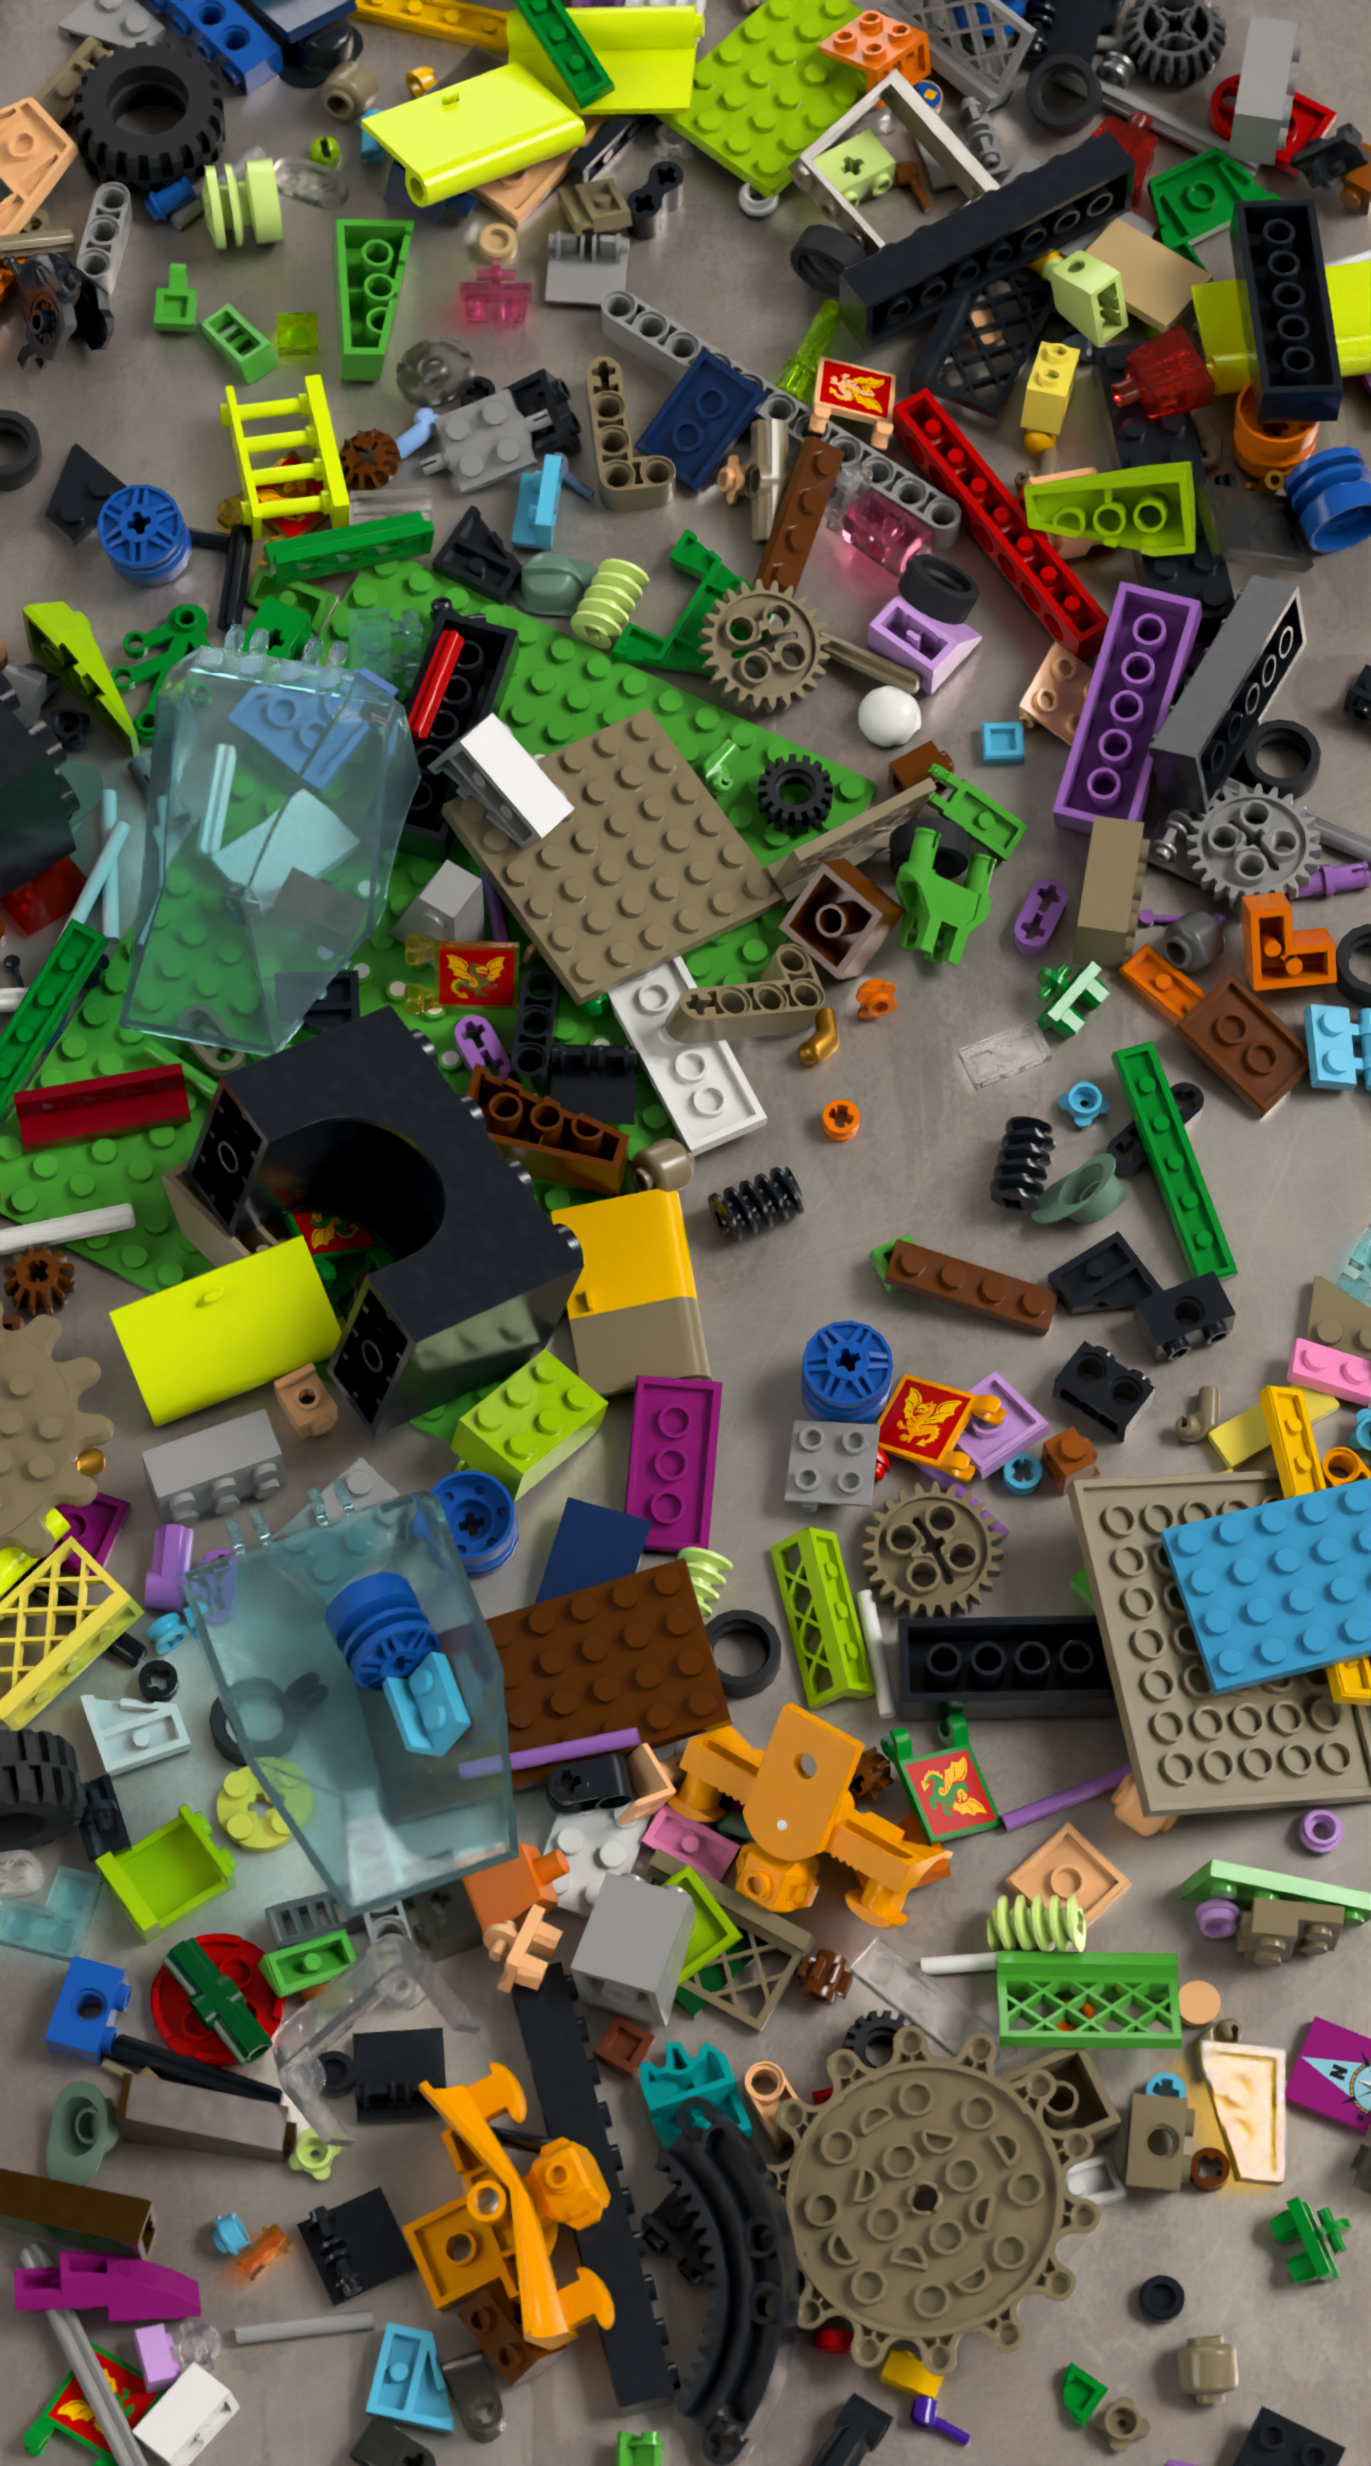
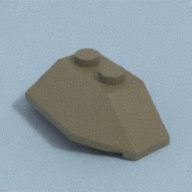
[162,1157,293,1268]

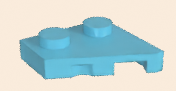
[366,2322,455,2435]

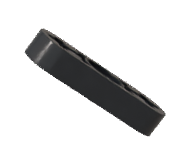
[1106,1082,1204,1178]

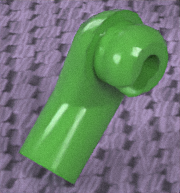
[702,739,740,797]

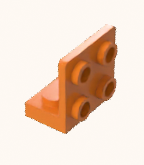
[819,10,931,110]

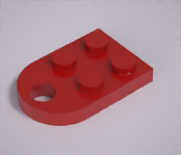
[1209,73,1337,177]

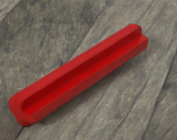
[404,630,464,741]

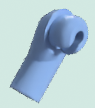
[394,407,439,459]

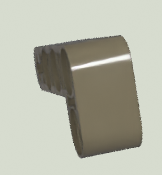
[586,356,676,511]
[665,943,825,1044]

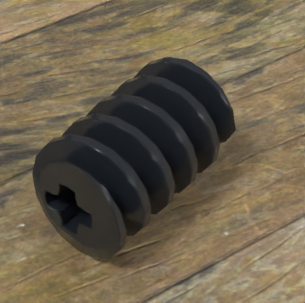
[989,1116,1056,1212]
[708,1166,804,1240]

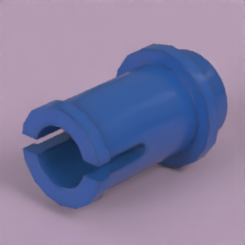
[144,176,197,221]

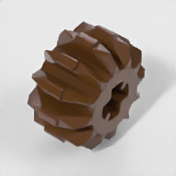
[3,1243,76,1317]

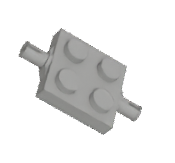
[420,388,553,495]

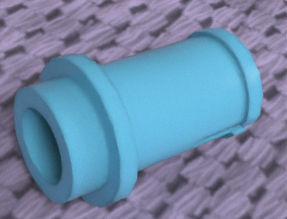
[358,109,386,163]

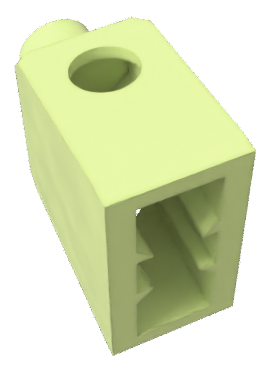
[1043,250,1128,348]

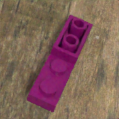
[14,2251,201,2323]

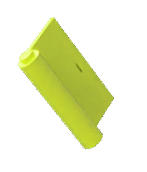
[507,6,705,115]
[361,61,586,208]
[1191,260,1371,395]
[109,1234,346,1427]

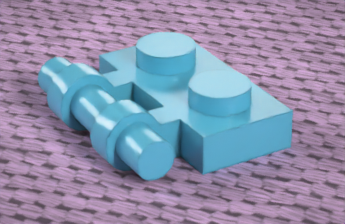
[1304,1004,1371,1091]

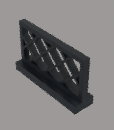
[909,272,1055,420]

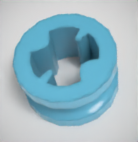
[1002,1453,1042,1497]
[145,1612,190,1655]
[1145,2072,1186,2098]

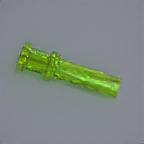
[773,300,840,403]

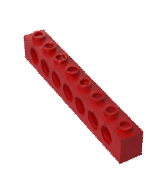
[892,388,1109,662]

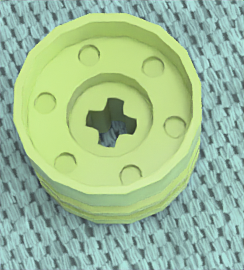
[202,157,283,250]

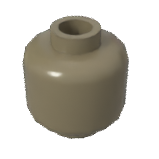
[321,61,379,120]
[631,1138,695,1192]
[1177,2336,1239,2404]

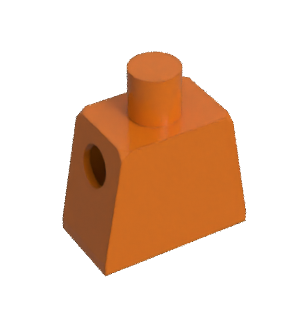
[456,1842,570,1935]

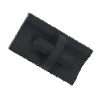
[1289,123,1371,190]
[78,1773,132,1863]

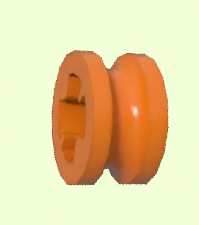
[822,1099,860,1142]

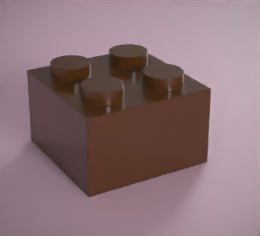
[778,858,905,980]

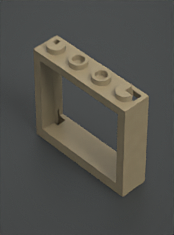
[787,69,1001,257]

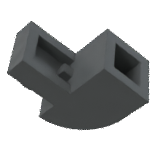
[2,662,60,728]

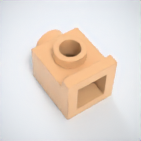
[274,1362,339,1440]

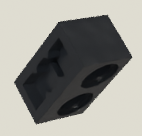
[1052,1340,1155,1442]

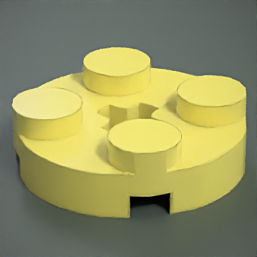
[217,1763,306,1853]

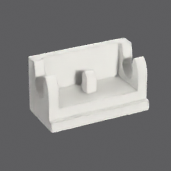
[132,2362,240,2466]

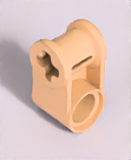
[743,2061,801,2154]

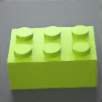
[450,1349,608,1503]

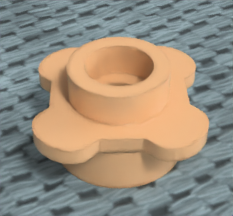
[718,455,749,504]

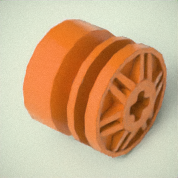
[1232,381,1319,479]

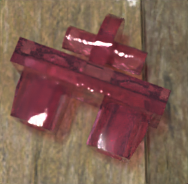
[460,258,532,323]

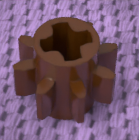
[848,1746,894,1802]
[797,1949,854,2005]

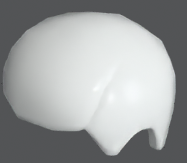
[858,685,922,747]

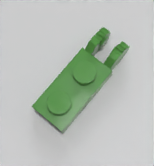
[926,763,1029,862]

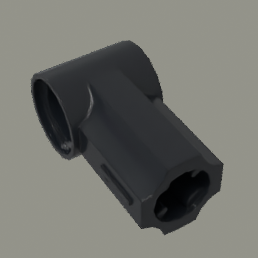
[811,2392,894,2466]

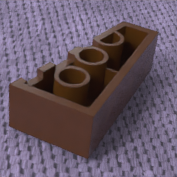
[466,1063,630,1197]

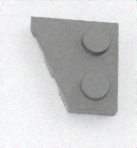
[57,0,166,49]

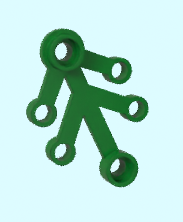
[110,604,226,747]

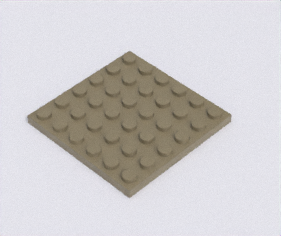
[441,708,784,1006]

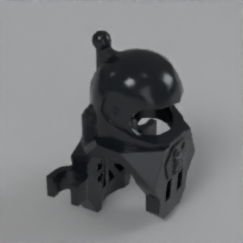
[3,251,115,370]

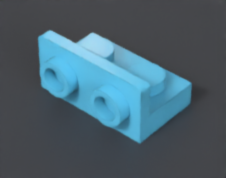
[512,454,562,550]
[382,1652,471,1757]

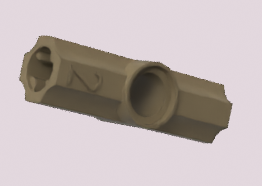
[744,419,793,546]

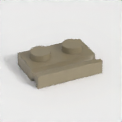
[557,178,632,236]

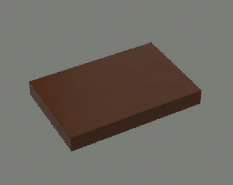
[1172,972,1310,1119]

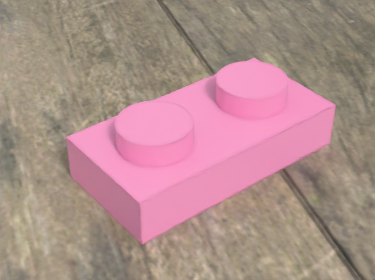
[1286,1337,1371,1407]
[641,1804,741,1884]

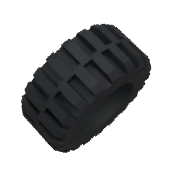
[73,41,226,197]
[0,1729,85,1856]

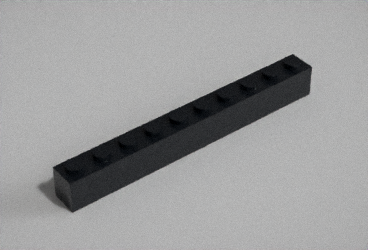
[511,1962,681,2418]

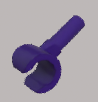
[910,2396,971,2446]

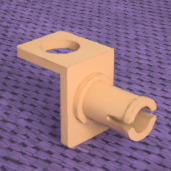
[617,1743,687,1826]

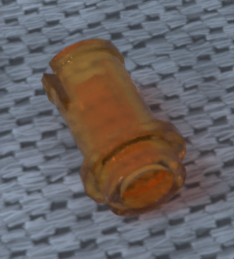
[233,2223,292,2282]

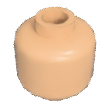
[1111,1772,1179,1836]

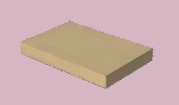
[1085,218,1213,335]

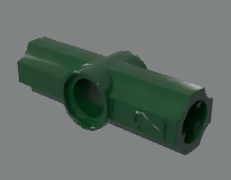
[162,1937,273,2068]

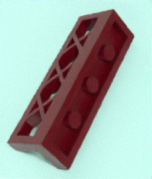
[13,1063,192,1152]

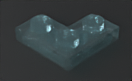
[0,1865,104,1963]

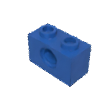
[44,1955,132,2066]

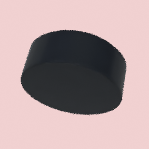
[311,2051,356,2099]
[1138,2275,1185,2324]

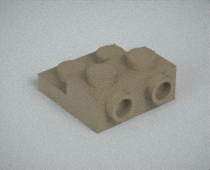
[1236,1897,1345,1967]

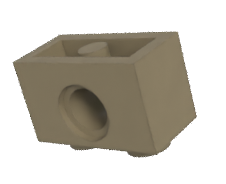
[1123,2093,1195,2191]

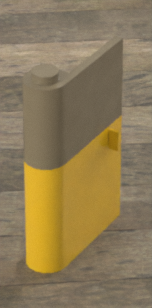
[551,1189,712,1397]

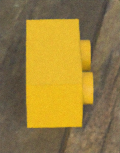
[880,2349,945,2400]

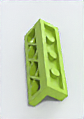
[770,1527,876,1709]

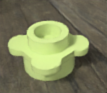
[289,2129,341,2181]

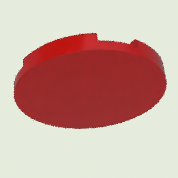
[150,1933,286,2068]

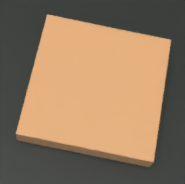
[1005,1822,1131,1929]

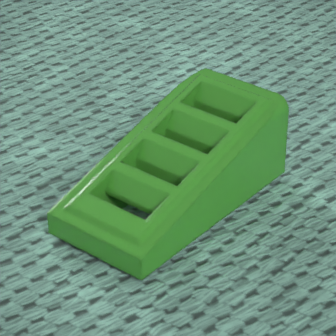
[198,303,279,385]

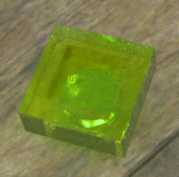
[277,312,319,356]

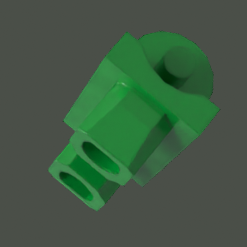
[1034,961,1110,1039]
[1269,2196,1352,2284]

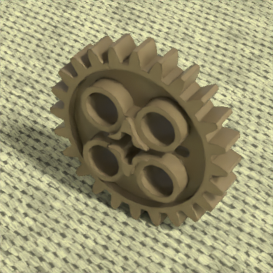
[697,579,830,713]
[862,1481,1004,1619]

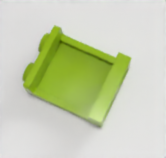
[95,1803,238,1944]

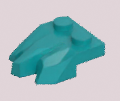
[639,2042,754,2149]

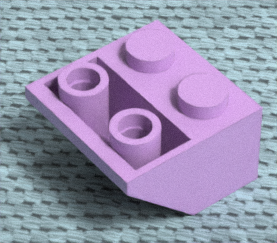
[867,595,982,695]

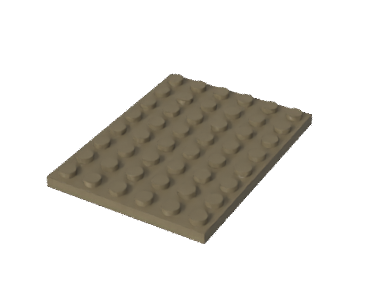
[1066,1470,1371,1817]

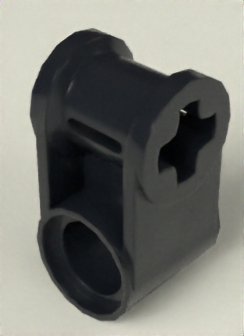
[547,1753,635,1815]

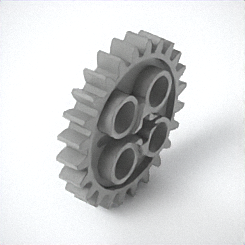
[1186,784,1321,908]

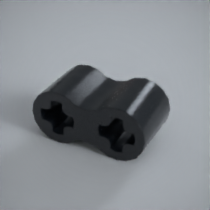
[626,161,684,240]

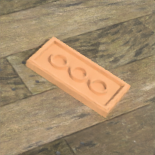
[468,114,617,228]

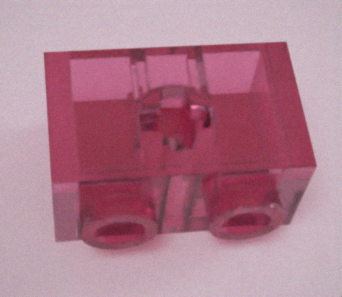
[843,487,933,580]

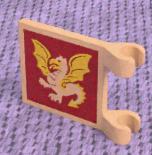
[808,356,897,450]

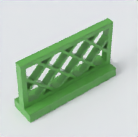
[995,1951,1182,2049]

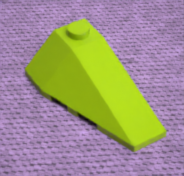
[1024,461,1195,557]
[22,601,140,757]

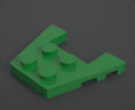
[1147,146,1282,272]
[611,529,776,676]

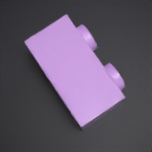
[134,2324,181,2394]

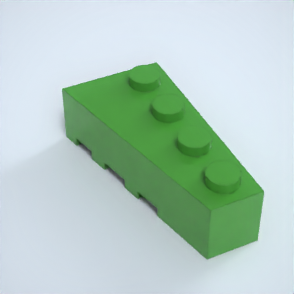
[332,219,415,381]

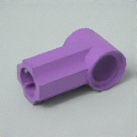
[145,1524,194,1613]

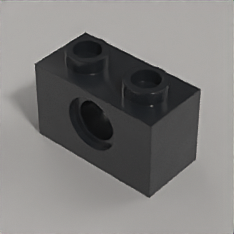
[1133,1271,1236,1362]

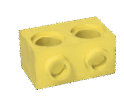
[1020,341,1080,435]

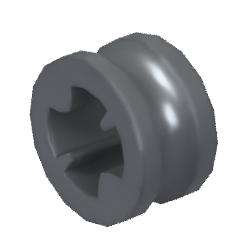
[1095,51,1135,89]

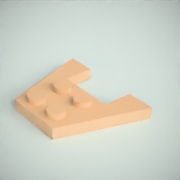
[0,96,80,236]

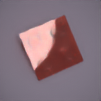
[0,855,87,937]

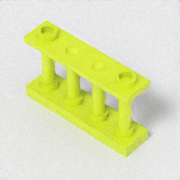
[219,374,350,541]

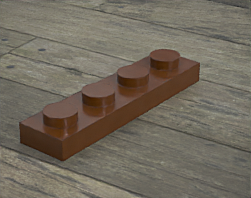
[752,436,845,598]
[883,1239,1059,1336]

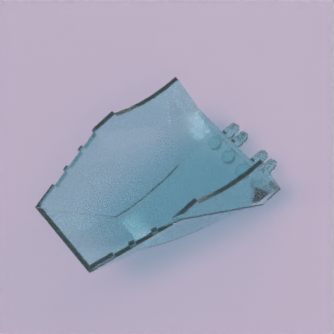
[118,624,421,1056]
[173,1478,519,1919]

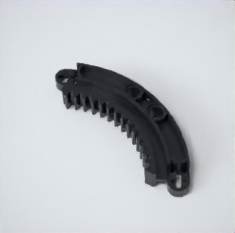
[655,2096,800,2466]

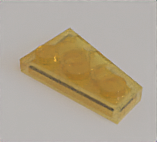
[1193,2040,1285,2186]

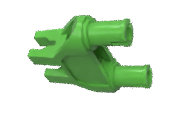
[896,827,997,965]

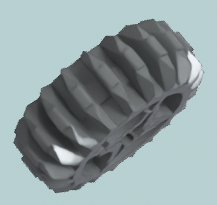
[1122,0,1227,86]

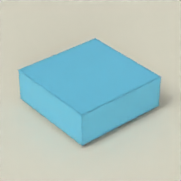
[981,722,1025,766]

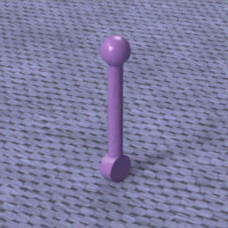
[1139,909,1226,928]

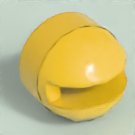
[405,66,440,99]
[1024,428,1056,458]

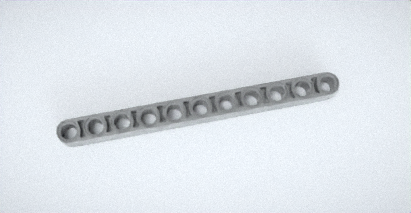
[601,289,961,549]

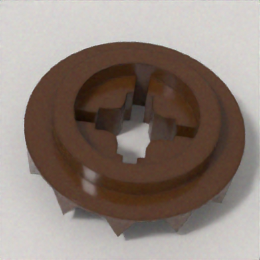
[338,428,400,491]

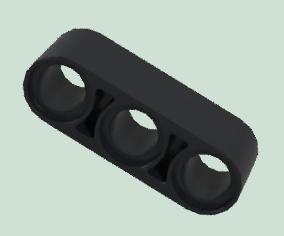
[511,966,560,1094]

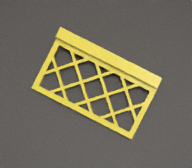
[0,1536,145,1731]

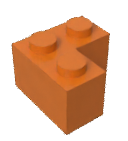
[1241,892,1337,991]

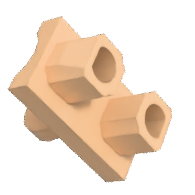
[483,1904,563,1993]

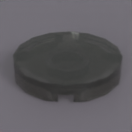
[396,337,476,408]

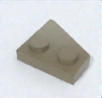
[1306,1276,1371,1361]

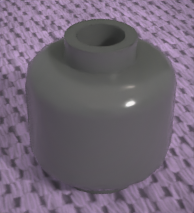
[1163,910,1225,972]

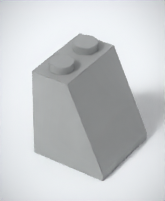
[570,1872,696,2027]

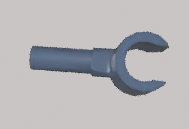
[553,452,595,500]

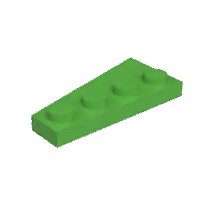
[1181,1859,1371,1926]

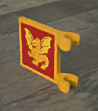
[876,1373,1007,1482]

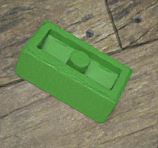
[245,565,339,633]
[258,1929,362,1998]

